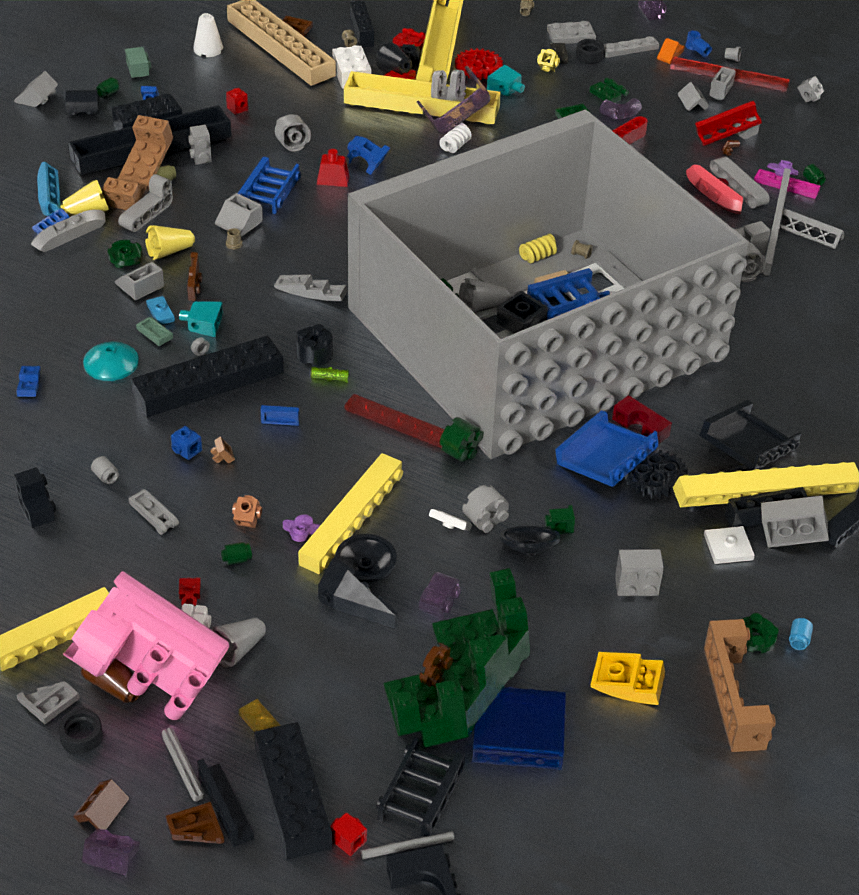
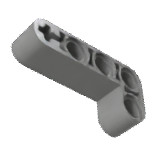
[118,174,173,232]

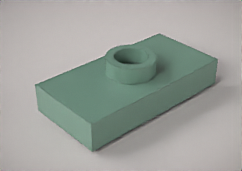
[136,317,173,346]

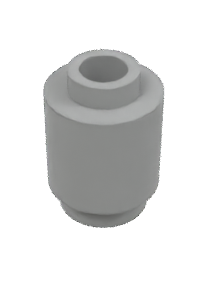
[91,456,119,484]

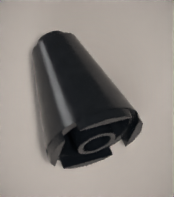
[376,43,412,73]

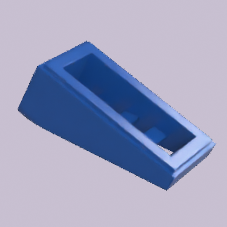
[32,208,70,234]

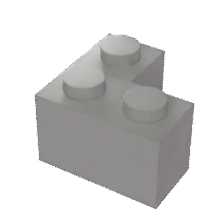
[734,221,771,257]

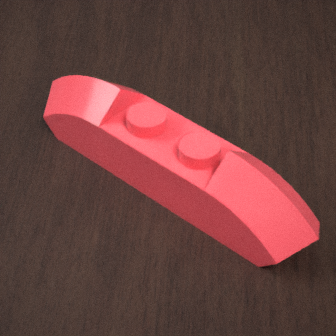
[686,165,743,214]

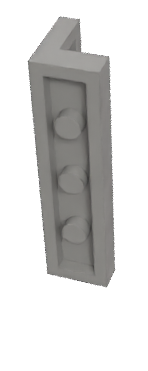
[779,208,845,249]

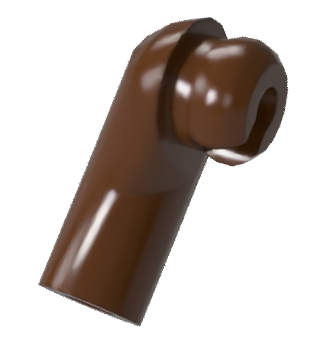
[722,140,740,156]

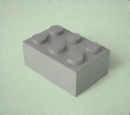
[761,496,829,548]

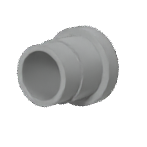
[725,47,741,62]

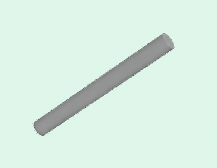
[361,831,454,859]

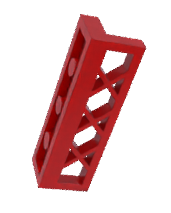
[695,100,762,146]

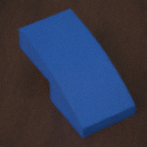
[17,366,41,397]

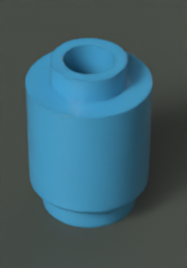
[789,618,813,650]

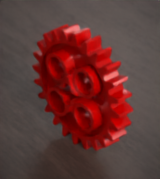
[455,48,503,80]

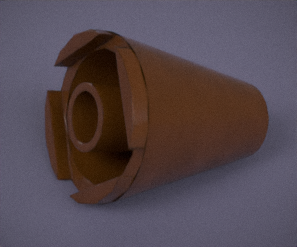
[81,658,140,703]

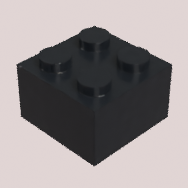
[496,291,548,334]

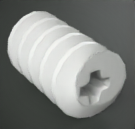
[440,122,472,153]

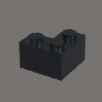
[14,467,56,528]

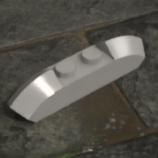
[31,210,106,252]

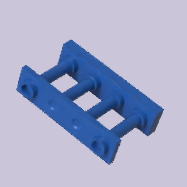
[238,157,301,214]
[527,268,610,320]

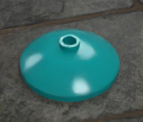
[83,341,139,381]

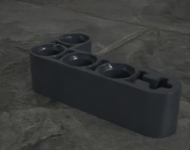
[826,490,859,548]

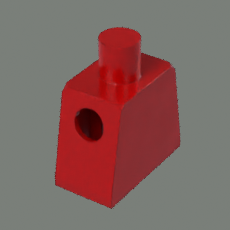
[317,149,349,187]

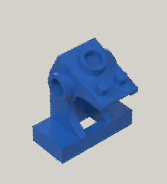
[347,136,390,175]

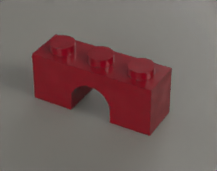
[612,395,672,445]

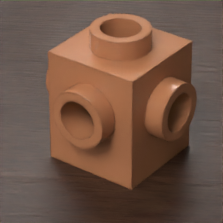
[232,495,262,528]

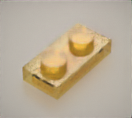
[239,699,281,731]

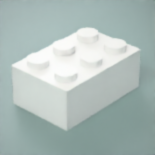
[332,45,371,88]

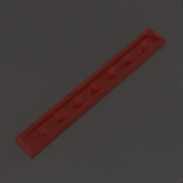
[670,57,790,92]

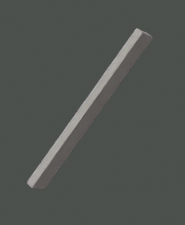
[763,168,791,276]

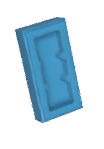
[146,296,175,325]

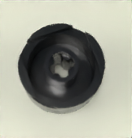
[296,324,333,366]

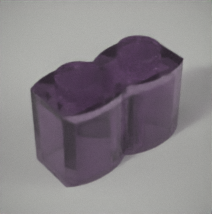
[419,572,461,618]

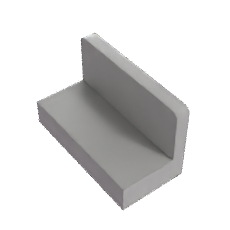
[678,82,709,111]

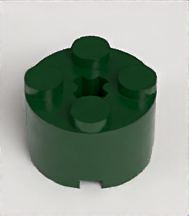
[440,417,484,462]

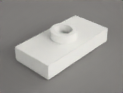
[429,509,472,531]

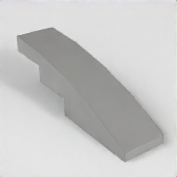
[274,274,348,301]

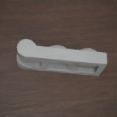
[129,489,179,535]

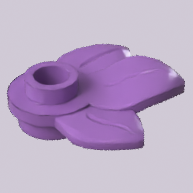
[767,160,799,177]
[283,514,320,542]

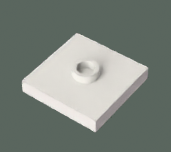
[704,526,755,564]

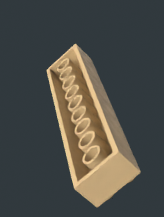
[227,0,336,86]

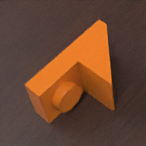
[657,38,685,64]

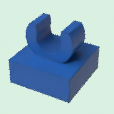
[141,86,159,100]

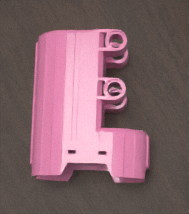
[63,571,230,720]

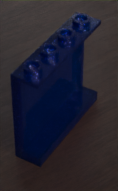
[472,687,566,770]

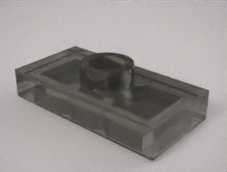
[550,43,568,64]

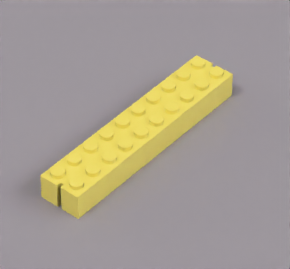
[416,0,463,82]
[344,71,501,124]

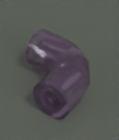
[599,98,642,120]

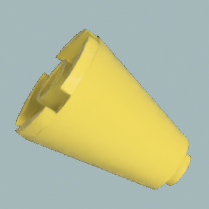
[60,180,109,217]
[145,225,195,260]

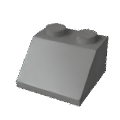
[14,71,58,107]

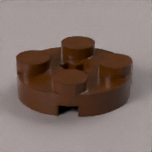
[420,643,453,688]

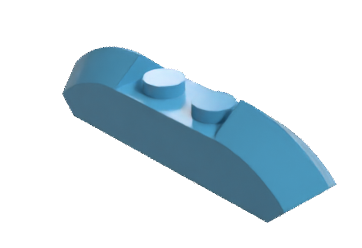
[37,162,61,216]

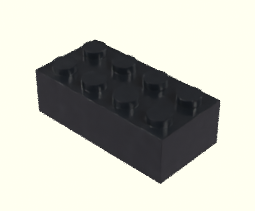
[112,93,182,130]

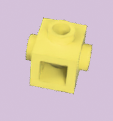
[537,49,560,72]

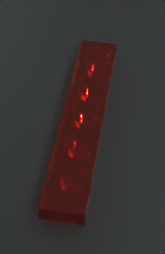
[344,394,444,448]

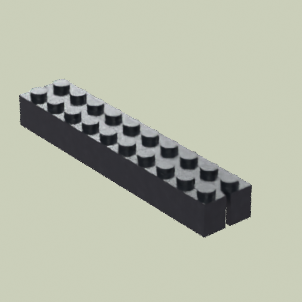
[68,105,232,175]

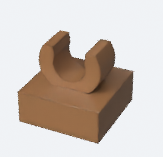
[210,437,235,464]

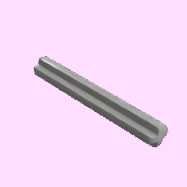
[162,728,204,802]

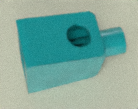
[487,65,525,96]
[179,301,223,337]

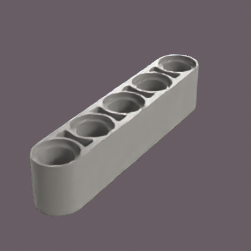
[710,156,769,208]

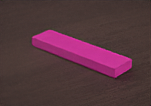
[754,169,821,199]

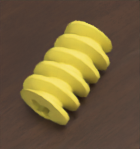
[519,234,557,263]

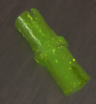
[311,367,349,382]

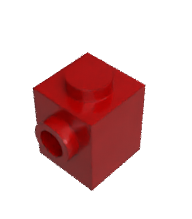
[226,87,248,115]
[330,812,367,856]

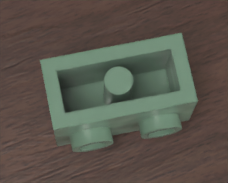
[125,47,151,78]

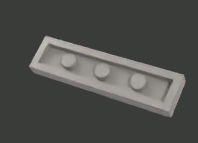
[604,36,659,58]

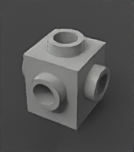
[797,76,824,102]

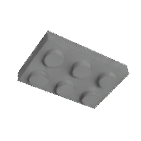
[547,21,596,45]

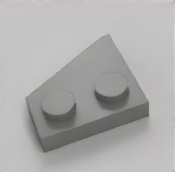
[17,681,80,724]

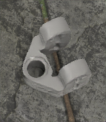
[431,70,466,102]

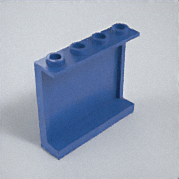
[555,410,659,487]

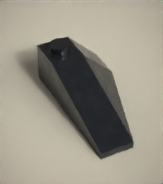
[318,557,398,629]

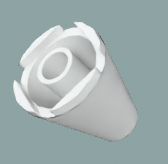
[193,13,223,57]

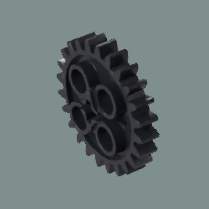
[625,450,688,498]

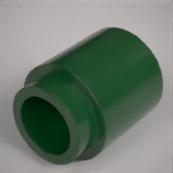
[96,77,120,98]
[803,164,826,186]
[221,542,252,565]

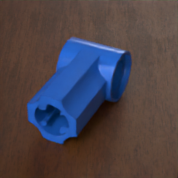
[685,30,712,57]

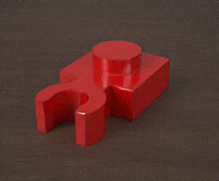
[179,578,201,607]

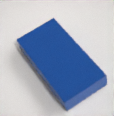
[261,405,299,426]

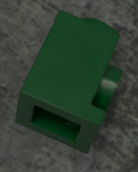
[544,505,575,534]

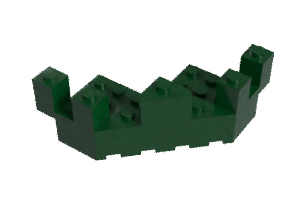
[383,568,530,747]

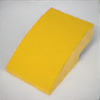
[590,652,665,705]

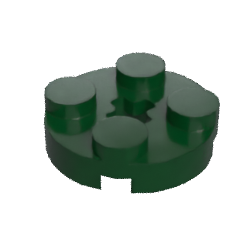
[107,240,143,268]
[742,613,779,653]

